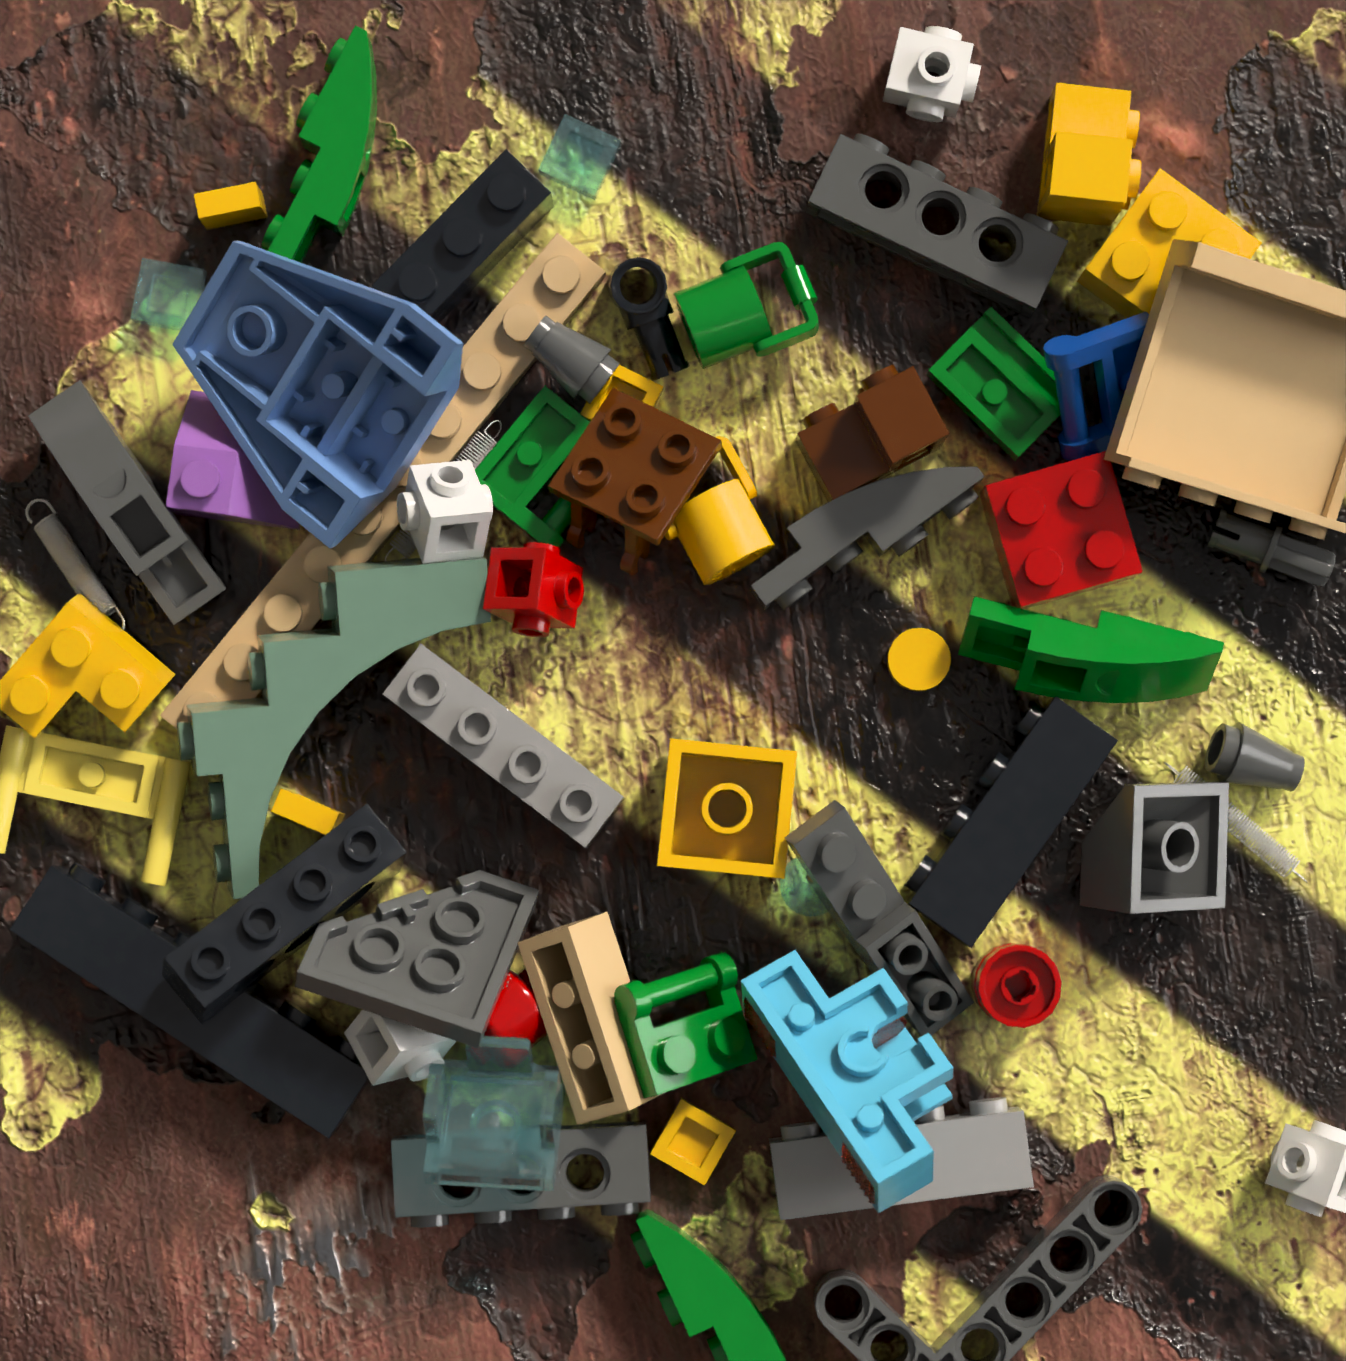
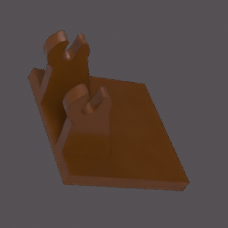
[548,388,722,576]

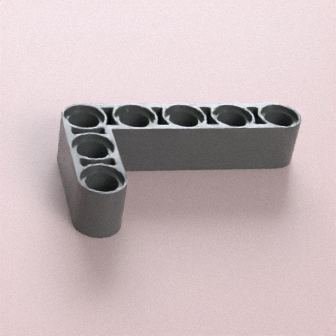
[813,1175,1142,1361]

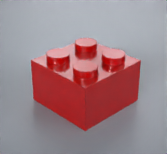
[979,451,1143,609]

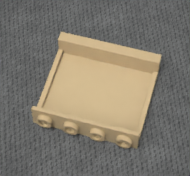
[1104,239,1346,540]

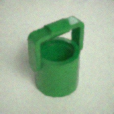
[673,242,819,369]

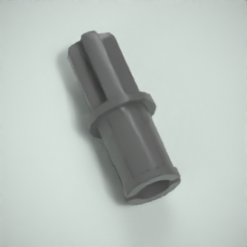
[1207,509,1336,587]

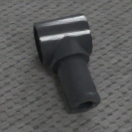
[608,257,690,381]

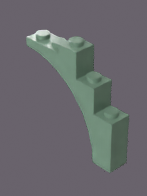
[177,557,491,899]

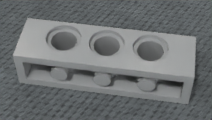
[383,644,625,848]

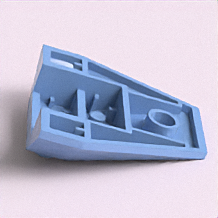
[172,241,463,548]

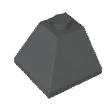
[1080,782,1229,914]

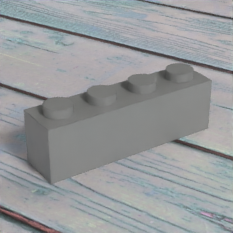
[769,1097,1034,1220]

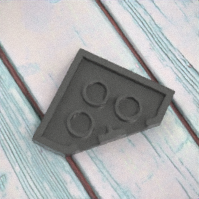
[295,870,539,1048]

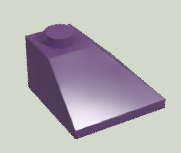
[166,390,300,530]

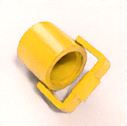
[665,436,775,585]

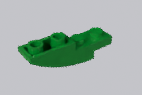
[261,25,377,263]
[958,596,1224,703]
[630,1209,786,1361]

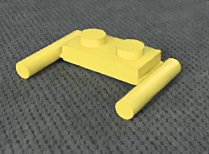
[0,725,191,886]

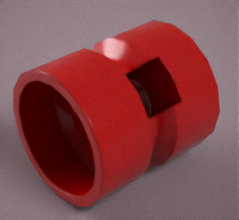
[971,943,1062,1028]

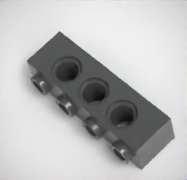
[806,133,1068,318]
[391,1120,651,1228]

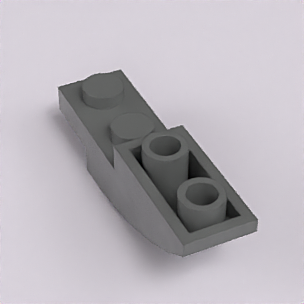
[28,380,226,625]
[750,466,985,611]
[784,800,974,1037]

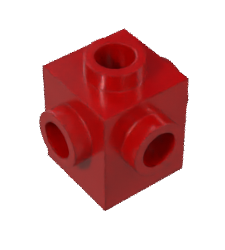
[483,542,584,637]

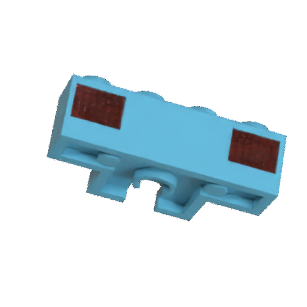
[741,950,953,1213]

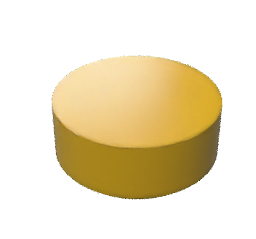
[887,628,951,691]

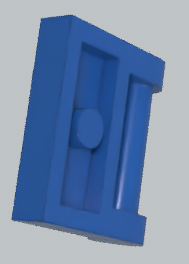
[1043,311,1149,461]

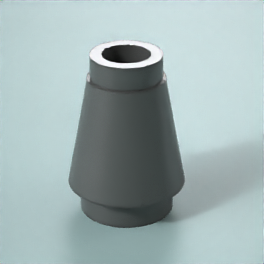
[523,316,620,404]
[1205,722,1305,792]

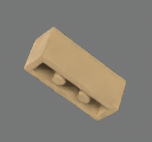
[518,912,664,1125]

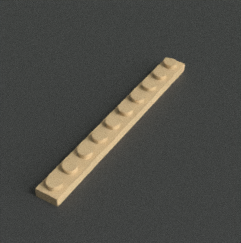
[160,233,606,729]

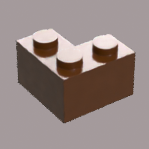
[795,364,950,502]

